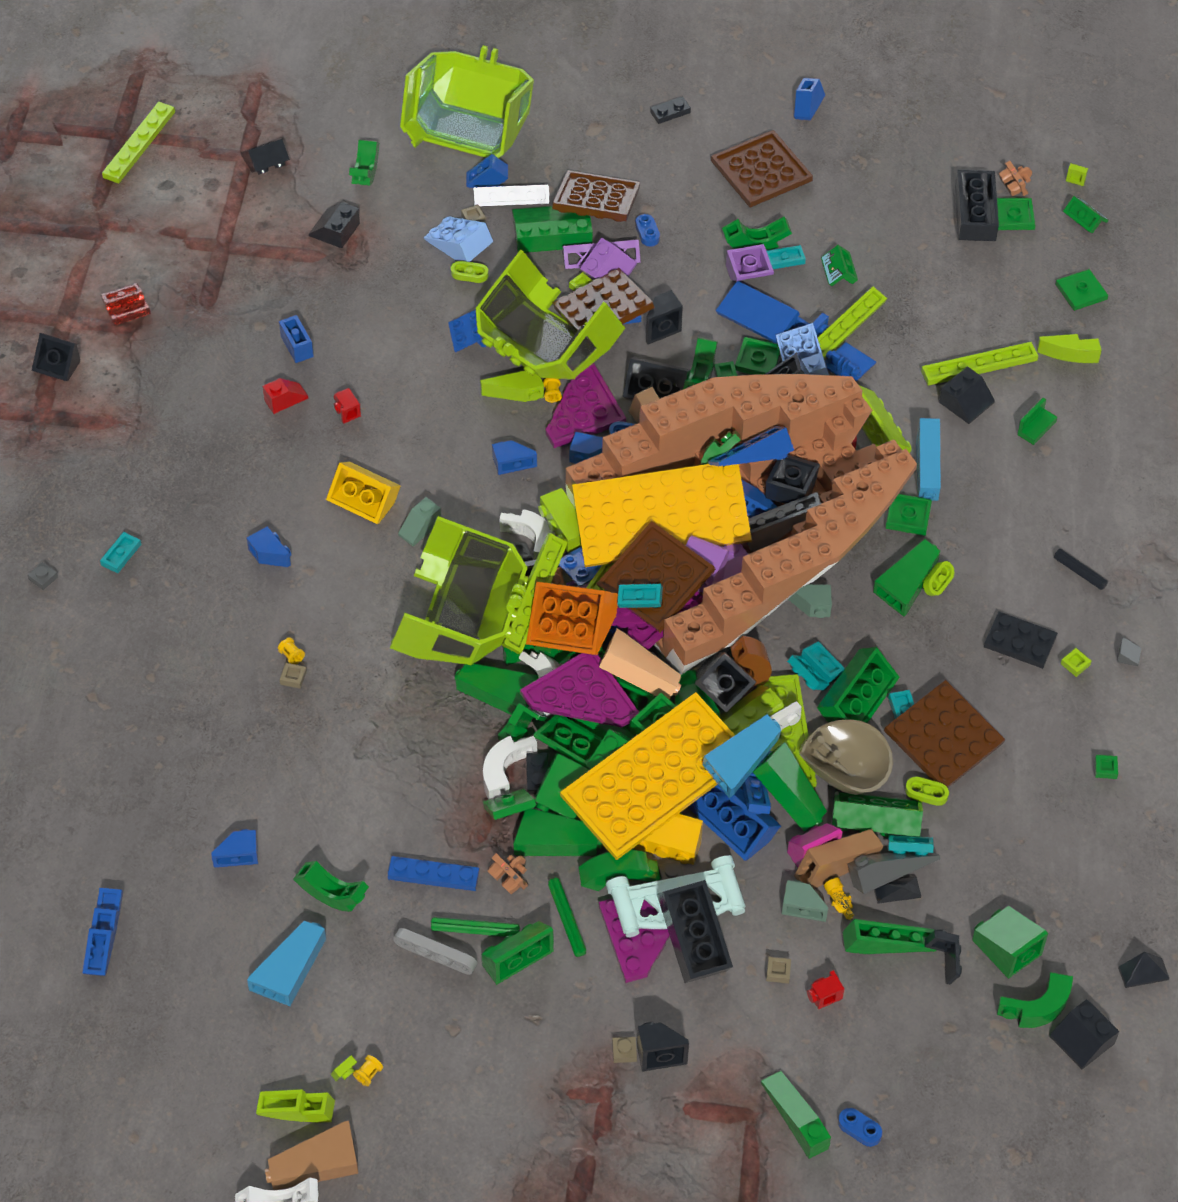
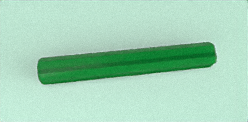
[548,878,586,957]
[431,917,520,937]

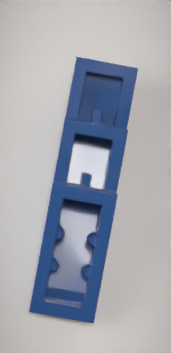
[82,888,123,976]

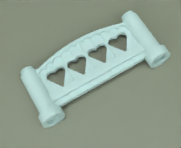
[606,855,746,937]

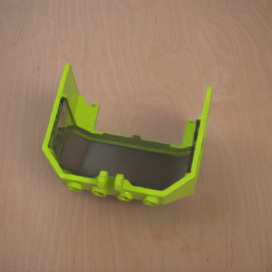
[476,249,625,379]
[390,516,528,666]

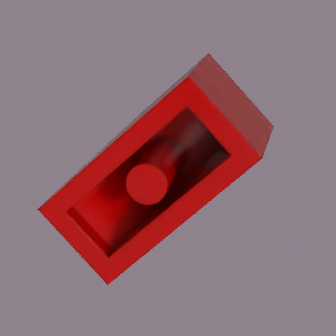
[262,378,309,414]

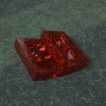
[101,283,151,326]

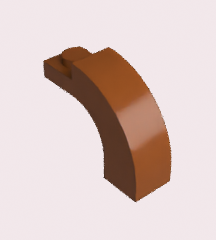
[731,636,772,696]

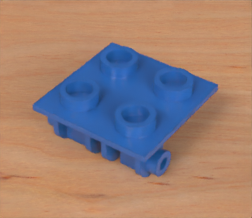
[448,310,486,352]
[825,342,876,381]
[559,546,602,587]

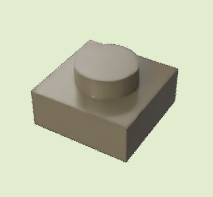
[461,205,486,223]
[280,663,307,689]
[766,957,791,984]
[612,1037,637,1063]

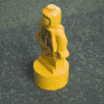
[823,878,854,920]

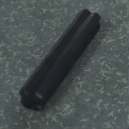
[1054,549,1108,590]

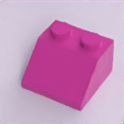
[787,823,842,868]

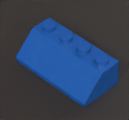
[688,785,781,861]

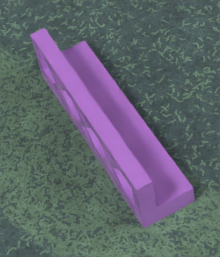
[562,240,641,269]

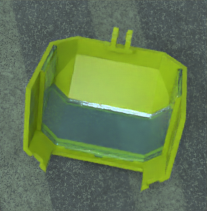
[400,45,534,158]

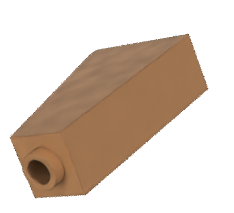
[794,829,883,889]
[265,1121,358,1190]

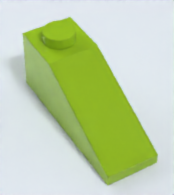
[480,371,544,402]

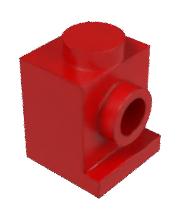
[334,388,361,424]
[807,970,844,1010]

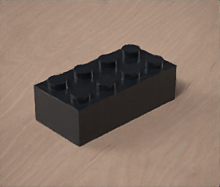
[955,170,999,241]
[657,880,733,983]

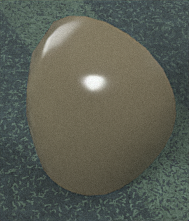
[799,720,893,795]

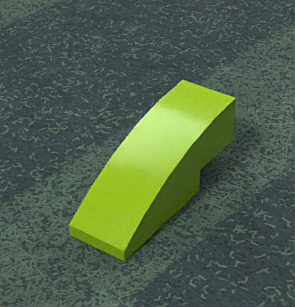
[1037,334,1102,363]
[256,1089,335,1122]

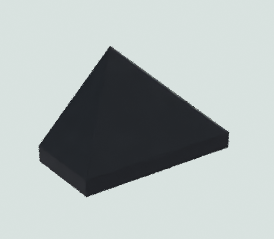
[874,877,921,904]
[1118,951,1169,988]

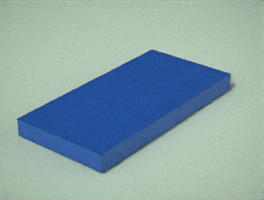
[716,281,800,344]

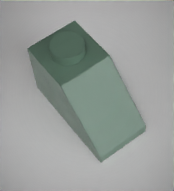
[398,497,441,546]
[788,584,832,618]
[782,880,828,922]

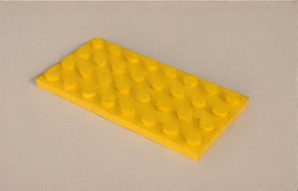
[572,464,752,567]
[560,692,735,860]

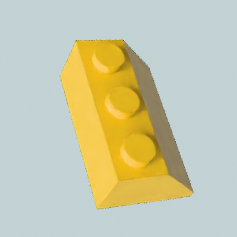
[326,462,401,524]
[634,814,703,865]

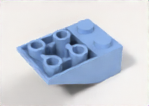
[424,216,493,262]
[776,323,829,375]

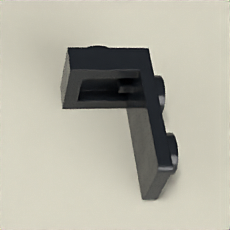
[925,930,962,985]

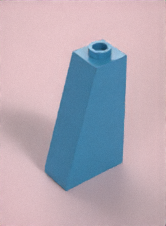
[916,418,941,501]
[703,714,781,798]
[247,921,326,1006]

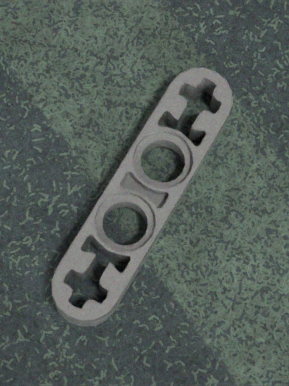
[393,928,477,975]

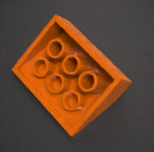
[526,582,618,655]

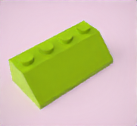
[859,385,911,453]

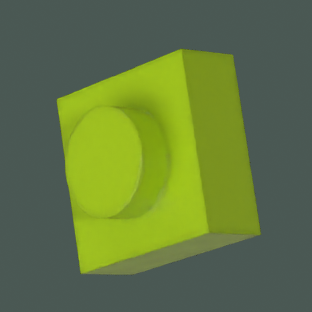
[1066,163,1088,186]
[569,272,593,291]
[1061,648,1092,677]
[330,1055,357,1081]

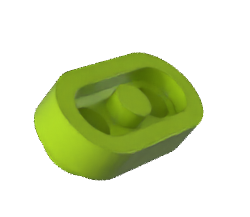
[451,261,489,283]
[923,561,954,596]
[905,777,949,806]

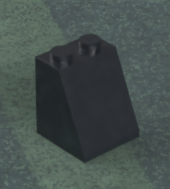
[695,652,756,712]

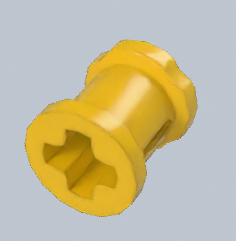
[543,378,562,403]
[278,638,305,665]
[353,1055,383,1086]

